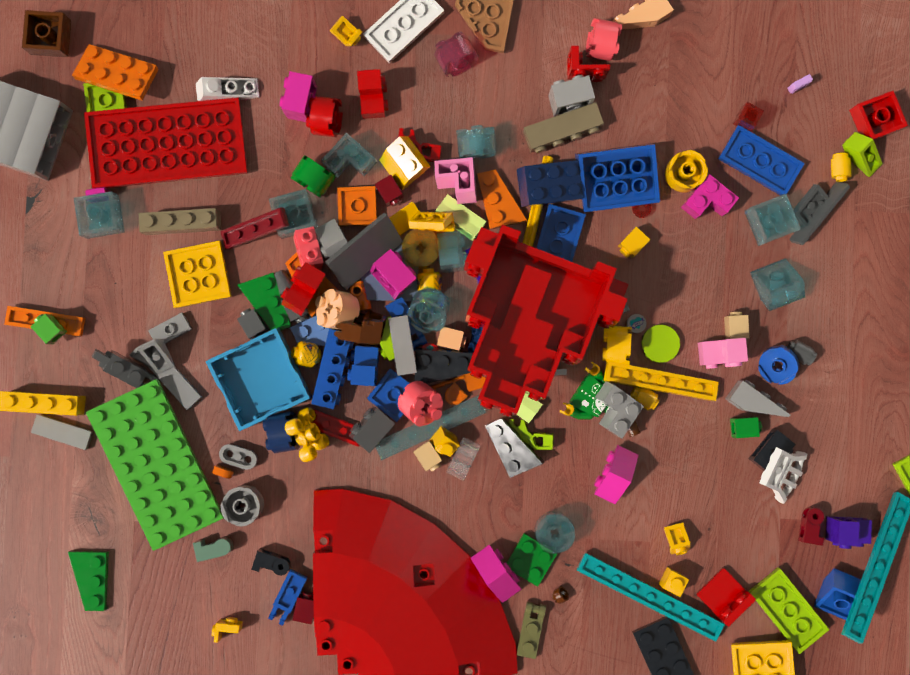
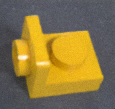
[664,523,691,555]

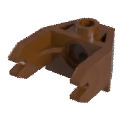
[334,310,386,345]

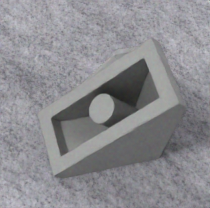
[129,339,175,374]

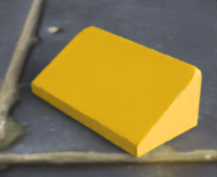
[389,201,420,235]

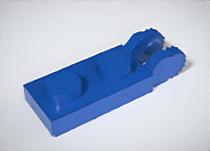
[268,569,308,626]

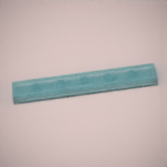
[375,396,486,461]

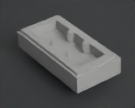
[148,313,192,344]

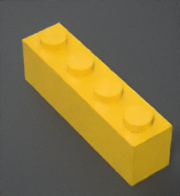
[0,391,86,416]

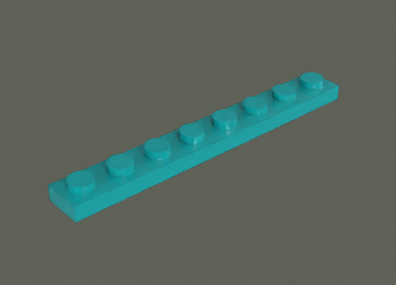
[841,492,910,644]
[576,552,725,642]

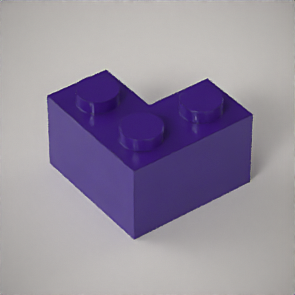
[825,516,872,549]

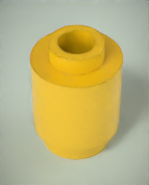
[831,153,852,182]
[630,387,659,411]

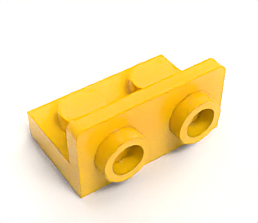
[408,212,455,232]

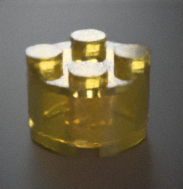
[401,229,440,270]

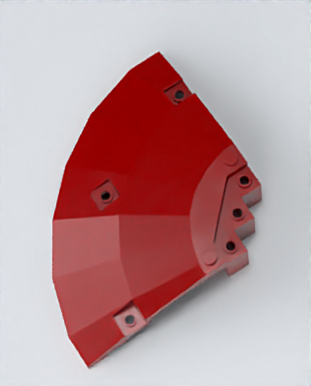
[313,488,518,675]

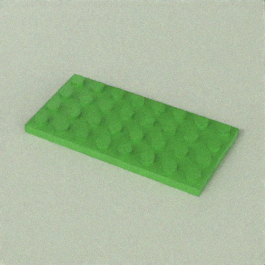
[85,379,224,551]

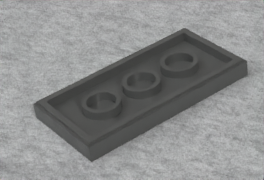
[325,213,403,290]

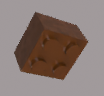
[22,10,71,57]

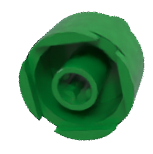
[291,155,336,198]

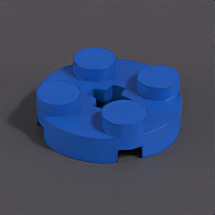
[758,345,799,385]

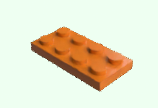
[72,44,159,101]

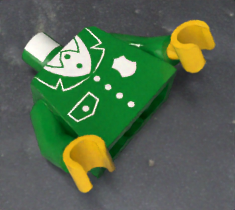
[560,362,609,420]

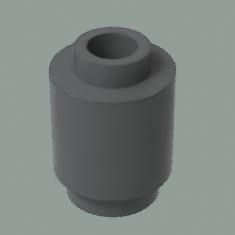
[787,340,817,366]

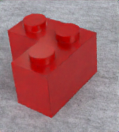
[357,69,389,119]
[281,262,326,316]

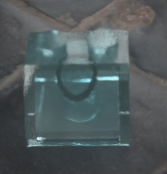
[750,258,805,311]

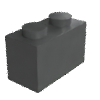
[349,407,395,453]

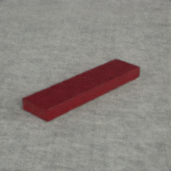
[220,207,289,250]

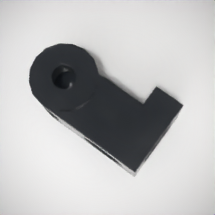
[251,548,291,576]

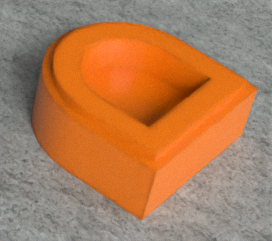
[445,382,467,405]
[212,464,234,479]

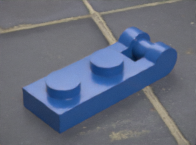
[385,297,428,351]

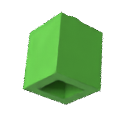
[30,314,67,345]

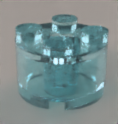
[456,125,497,159]
[408,286,450,333]
[534,511,575,554]

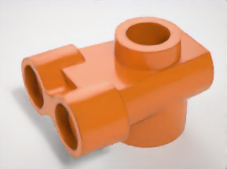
[349,281,371,311]

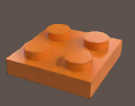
[337,186,377,227]

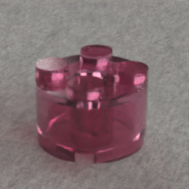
[434,31,479,77]

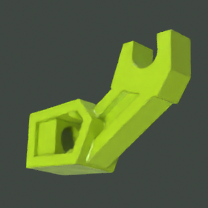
[509,418,554,450]

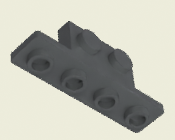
[789,182,850,245]

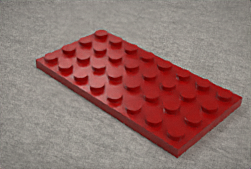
[84,97,248,189]

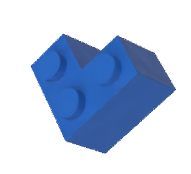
[347,346,380,386]

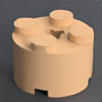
[315,289,360,331]

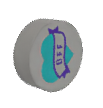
[626,314,646,333]

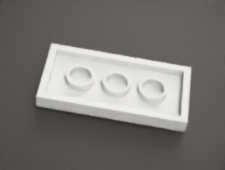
[363,0,444,63]

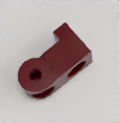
[798,507,824,546]

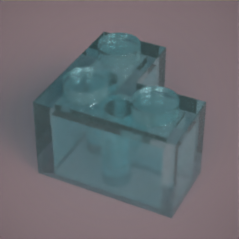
[321,133,377,178]
[437,231,467,273]

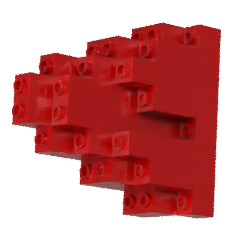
[464,224,629,417]

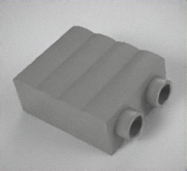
[0,81,73,181]

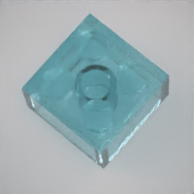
[269,189,318,239]
[73,191,125,239]
[744,194,801,246]

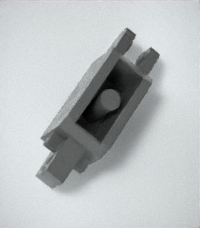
[92,349,159,388]

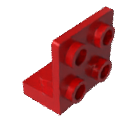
[567,46,610,82]
[696,568,756,627]

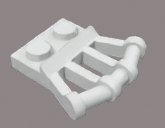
[759,447,808,504]

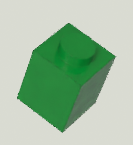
[730,417,762,438]

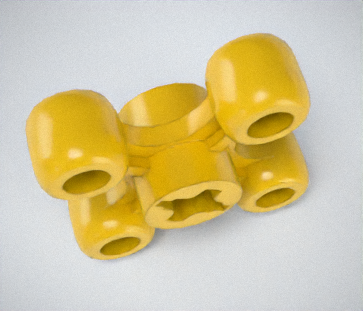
[285,407,329,462]

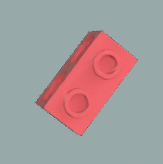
[293,226,324,270]

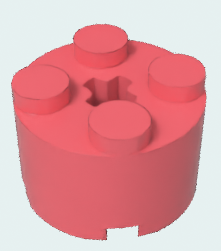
[586,18,622,61]
[398,381,443,427]

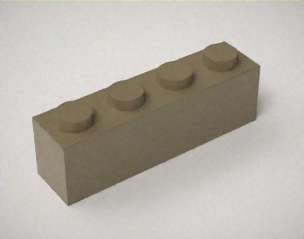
[523,102,604,154]
[138,208,222,235]

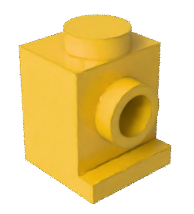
[430,426,460,457]

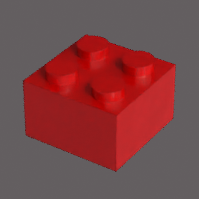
[849,90,908,141]

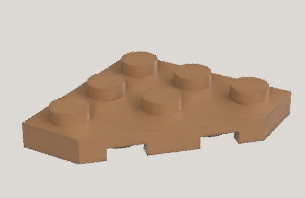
[455,0,514,53]

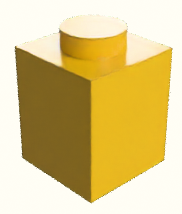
[618,227,650,258]
[659,567,689,597]

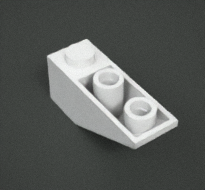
[196,77,259,101]

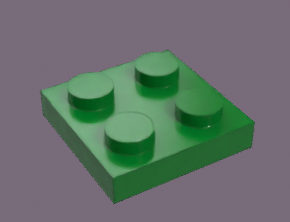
[506,533,557,587]

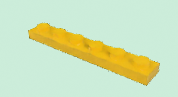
[604,361,719,401]

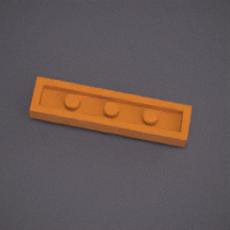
[4,306,85,337]

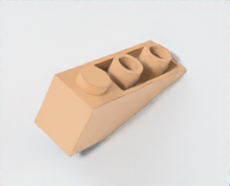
[613,0,674,30]

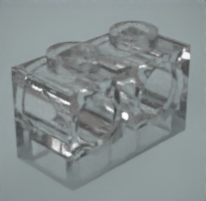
[446,436,481,481]

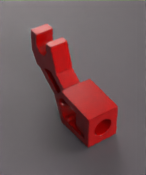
[398,128,441,162]

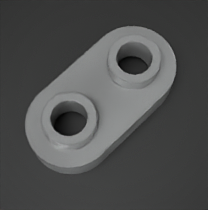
[219,444,258,470]

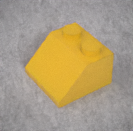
[379,136,431,190]

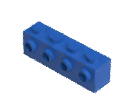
[311,328,354,409]

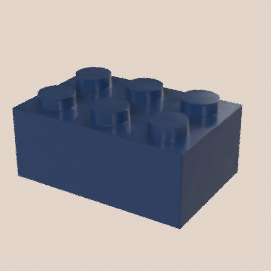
[517,160,583,207]

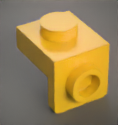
[329,16,362,46]
[212,617,243,643]

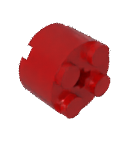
[306,96,343,138]

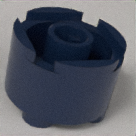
[262,411,300,454]

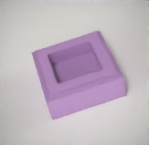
[787,74,813,94]

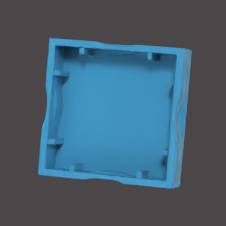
[205,327,312,431]

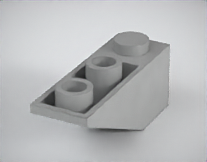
[725,380,790,417]

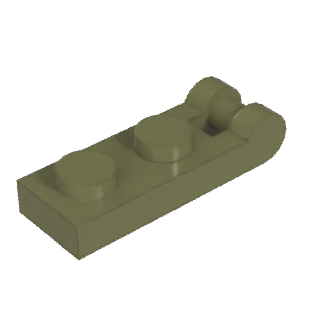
[516,601,546,659]

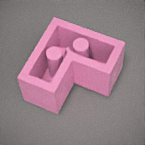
[434,157,477,204]
[698,338,748,369]

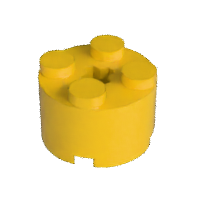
[665,150,708,193]
[602,326,632,365]

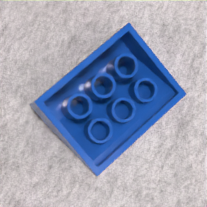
[575,144,660,212]

